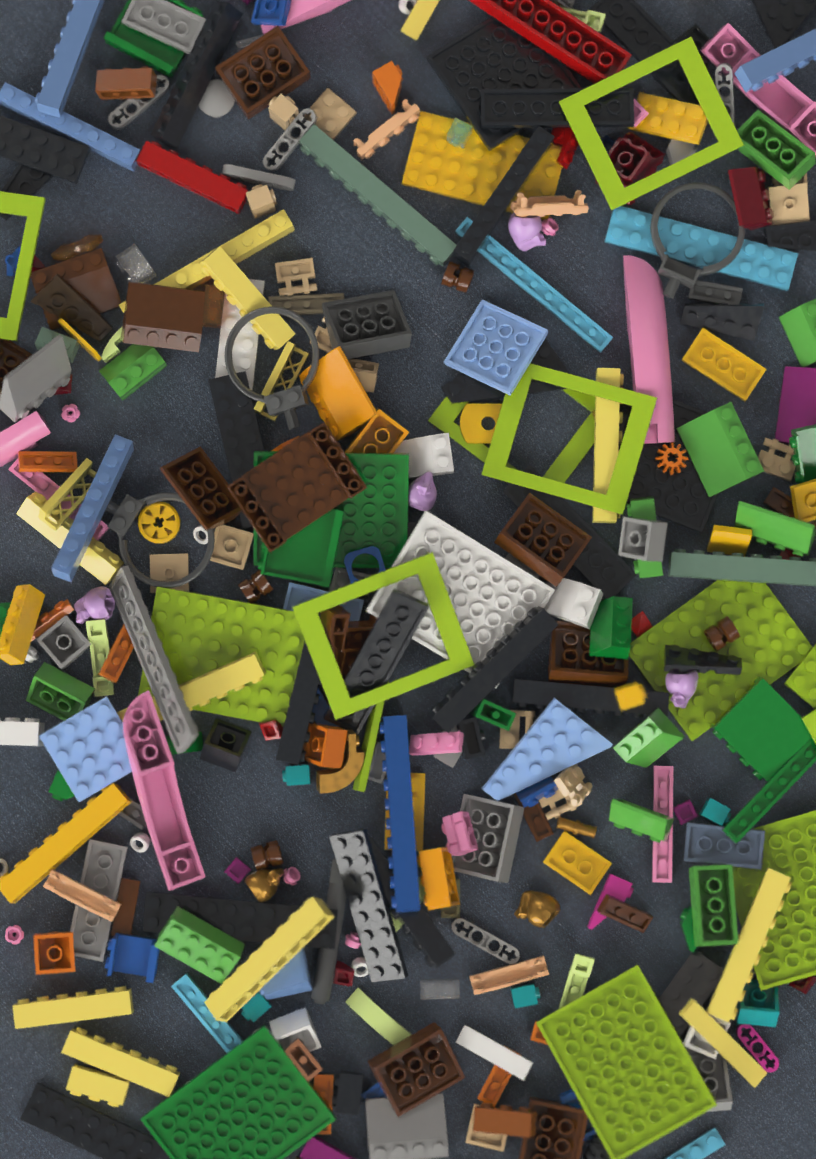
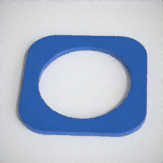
[344,546,386,583]

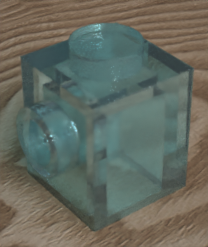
[447,118,472,149]

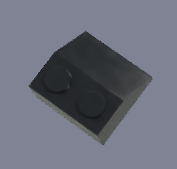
[200,718,252,773]

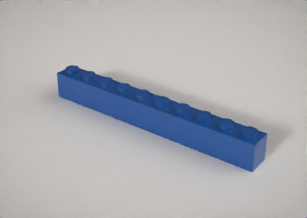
[379,715,420,913]

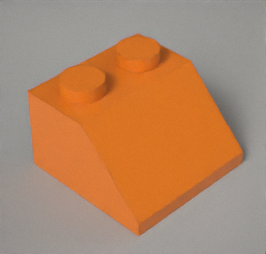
[372,61,403,115]
[304,722,348,768]
[34,932,75,975]

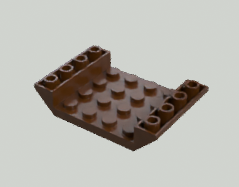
[227,422,367,553]

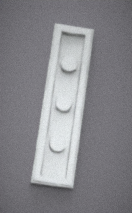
[456,1025,533,1080]

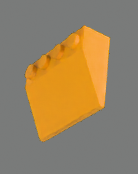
[299,346,377,441]

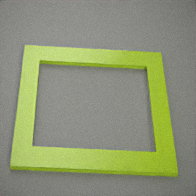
[559,37,744,211]
[0,191,46,341]
[481,363,657,515]
[428,389,595,483]
[292,552,474,720]

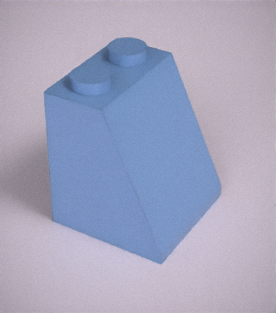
[260,948,312,1000]

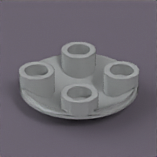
[199,79,235,118]

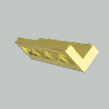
[254,341,309,421]
[37,458,96,531]

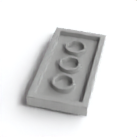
[122,0,207,55]

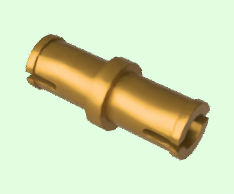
[556,816,597,838]

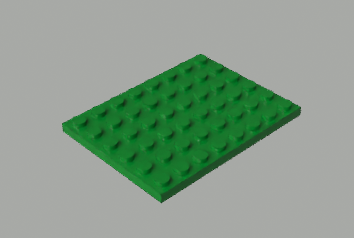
[253,451,409,568]
[140,1025,336,1159]

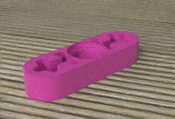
[736,1024,779,1072]

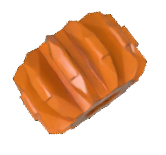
[655,442,688,475]

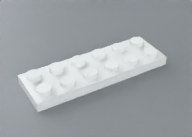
[215,279,265,391]

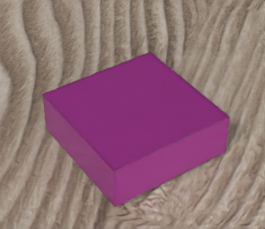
[673,799,698,825]
[224,857,251,884]

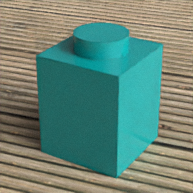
[282,765,311,786]
[699,797,731,826]
[510,983,540,1008]
[241,990,272,1022]

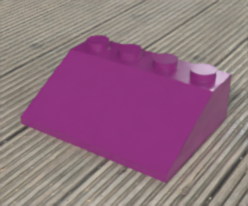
[775,366,816,444]

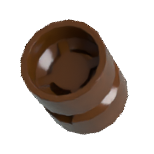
[441,261,475,293]
[238,570,274,603]
[704,616,740,652]
[251,840,284,870]

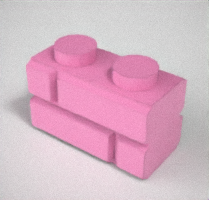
[441,811,478,856]

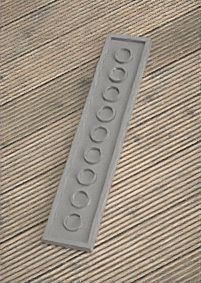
[109,565,198,753]

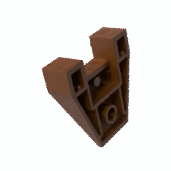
[320,604,377,680]

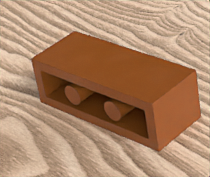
[95,67,157,100]
[473,1103,537,1138]

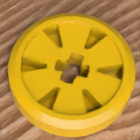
[138,501,181,544]

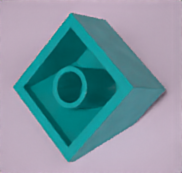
[736,979,780,1027]

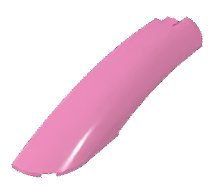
[701,23,816,158]

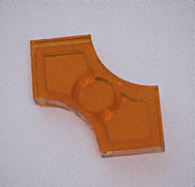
[51,235,104,260]

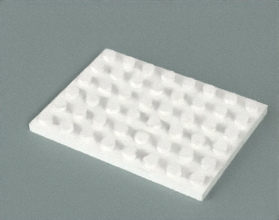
[365,511,555,689]

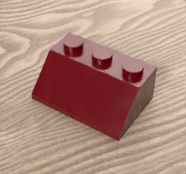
[728,167,774,230]

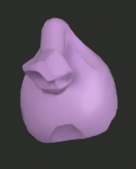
[508,213,546,251]
[408,472,437,511]
[74,586,115,624]
[665,669,699,708]

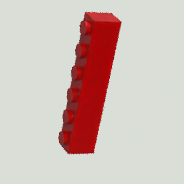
[136,141,248,214]

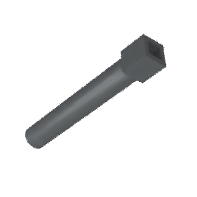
[311,858,347,1004]

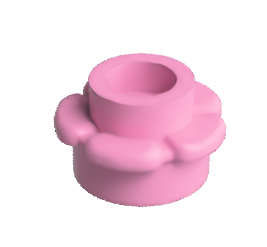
[542,218,558,236]
[61,404,80,422]
[283,867,300,886]
[5,925,24,944]
[345,932,361,949]

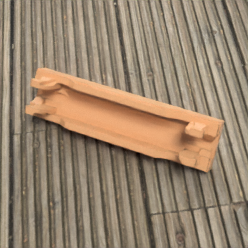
[353,99,420,160]
[511,190,589,218]
[43,869,122,922]
[469,955,549,995]

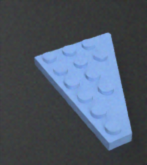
[482,698,613,801]

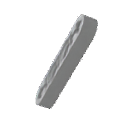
[715,63,735,126]
[108,75,170,130]
[263,108,317,171]
[222,164,295,191]
[451,918,520,964]

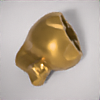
[245,868,284,902]
[514,890,560,928]

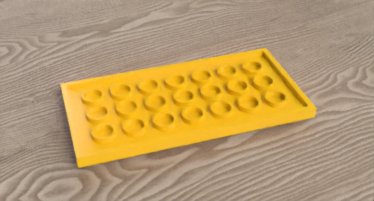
[402,111,562,221]

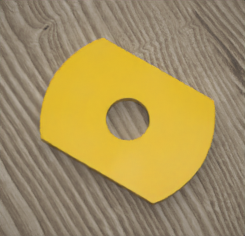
[58,318,102,362]
[460,403,502,444]

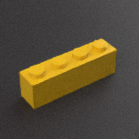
[0,584,45,665]
[614,681,647,710]

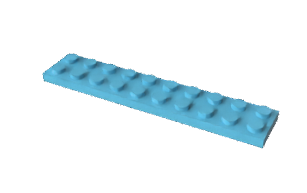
[605,206,798,291]

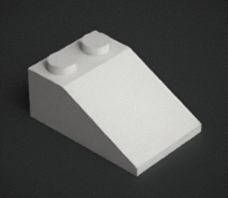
[394,433,454,479]
[544,578,603,629]

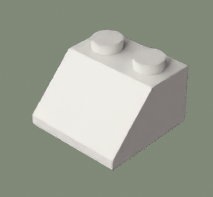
[269,1007,321,1052]

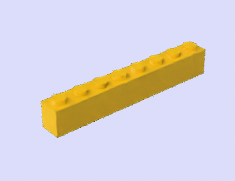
[0,783,132,903]

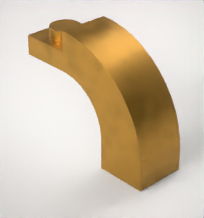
[316,730,364,794]

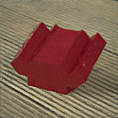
[595,132,665,205]

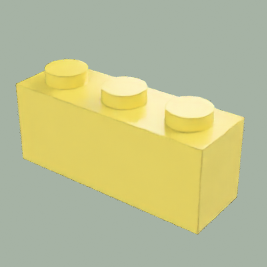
[66,1064,131,1107]

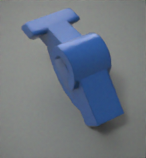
[5,246,21,276]

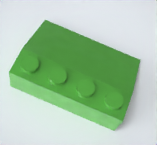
[676,402,764,497]
[735,501,816,557]

